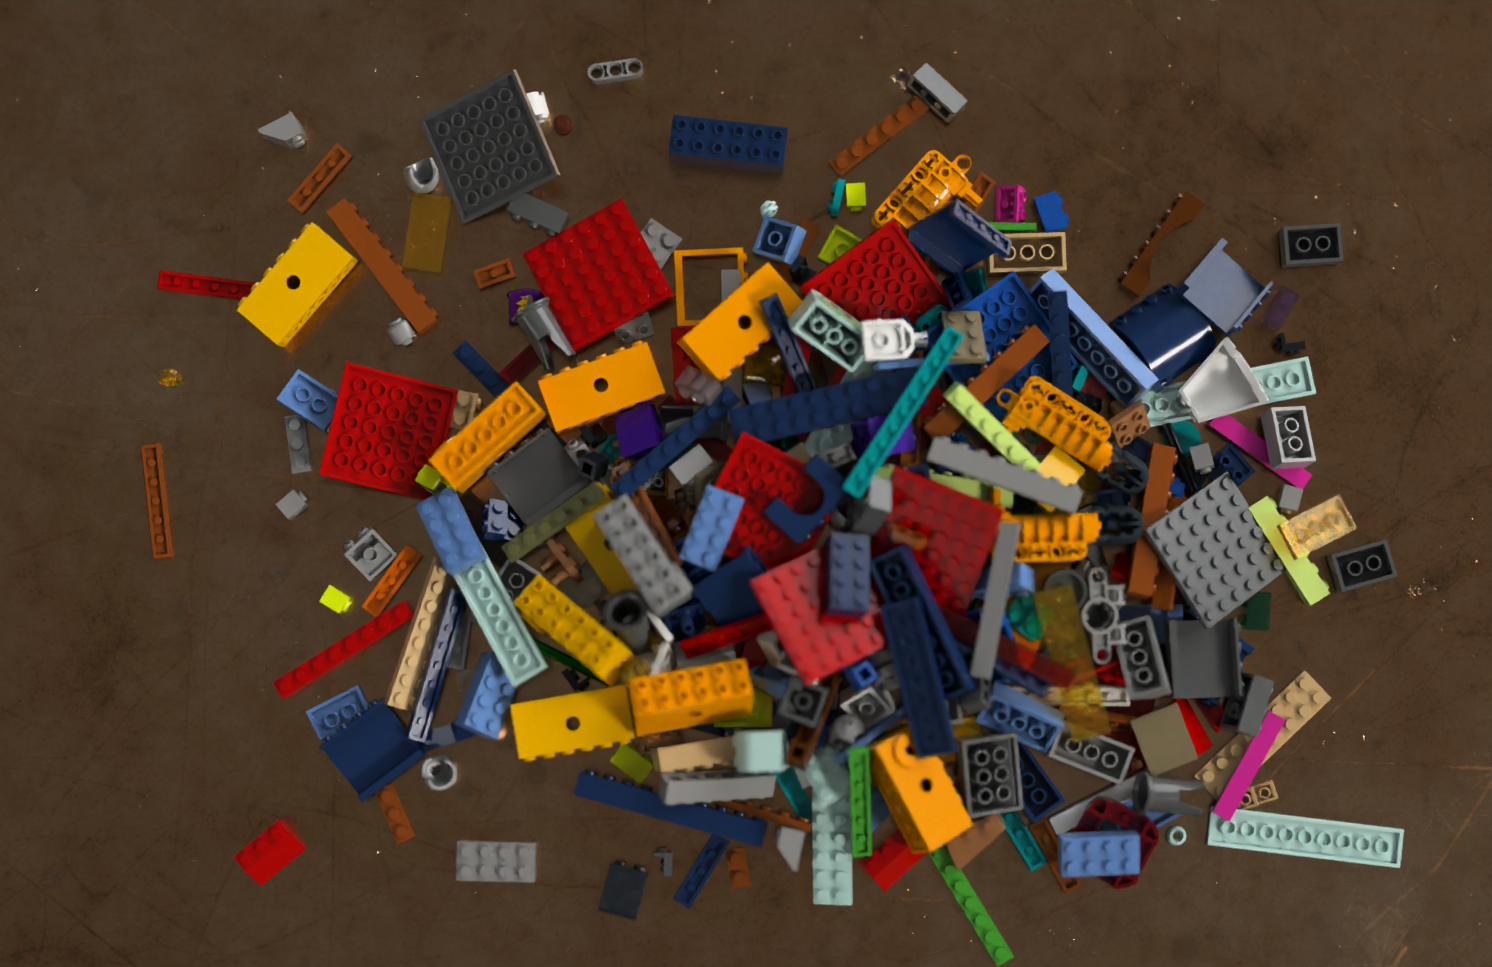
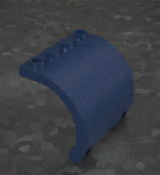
[1109,283,1217,393]

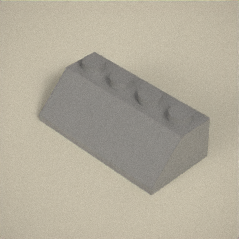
[1116,615,1172,700]

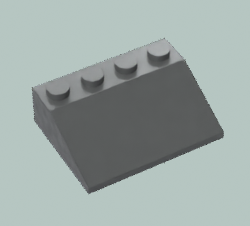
[955,732,1023,818]

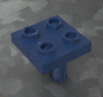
[1206,442,1256,487]
[664,599,710,643]

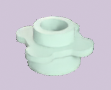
[759,200,778,219]

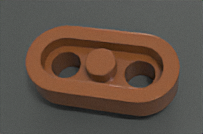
[888,524,927,550]

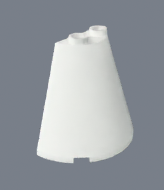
[1179,337,1269,423]

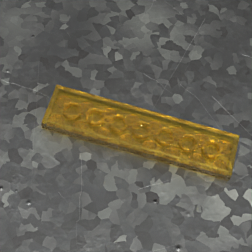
[1032,583,1111,743]

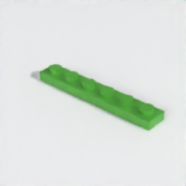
[848,746,872,857]

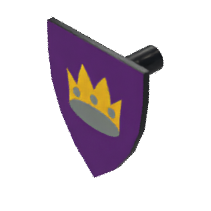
[506,288,545,325]

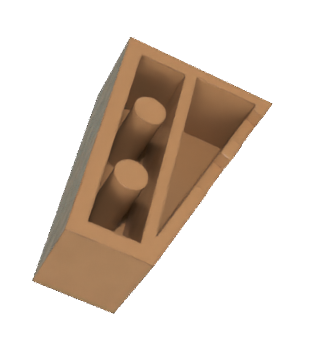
[946,813,1006,871]

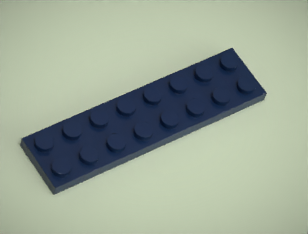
[880,597,958,759]

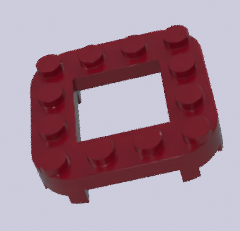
[1073,796,1159,890]

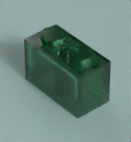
[1240,592,1271,631]

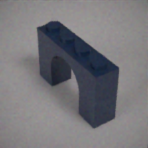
[763,453,850,544]

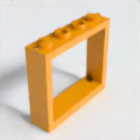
[674,247,748,327]

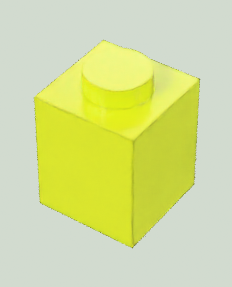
[845,183,866,212]
[319,585,351,614]

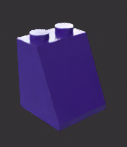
[614,401,665,461]
[850,415,917,462]

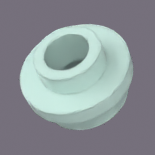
[1167,826,1186,845]

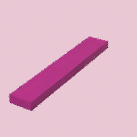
[1208,415,1312,489]
[1211,710,1286,822]

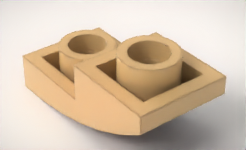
[1238,780,1278,810]

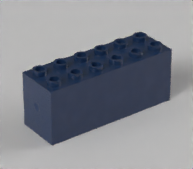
[669,115,788,174]

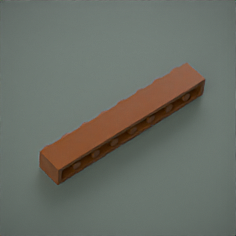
[326,198,438,335]
[921,324,1050,442]
[1125,443,1178,600]

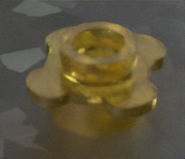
[159,369,181,386]

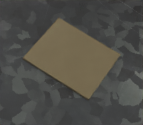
[1130,702,1199,776]

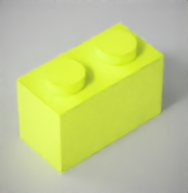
[610,743,653,784]

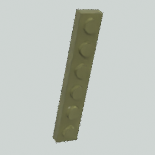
[502,481,607,563]

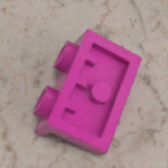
[995,185,1027,223]

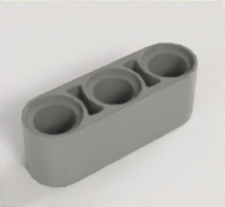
[588,58,643,85]

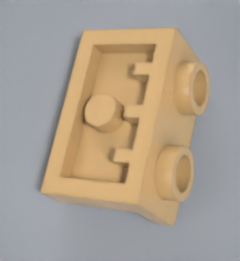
[450,390,482,430]

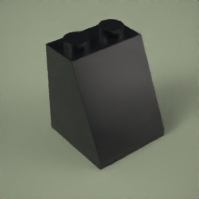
[598,860,649,920]

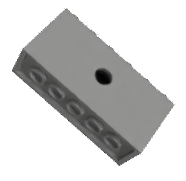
[593,494,693,618]

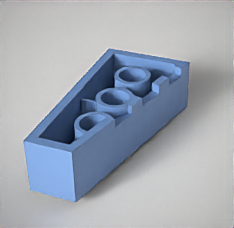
[971,562,1036,601]

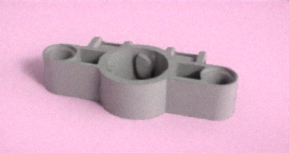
[1078,568,1128,664]

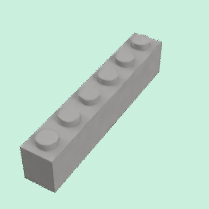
[658,769,776,805]

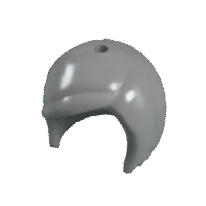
[402,157,439,193]
[828,715,866,750]
[420,755,457,791]

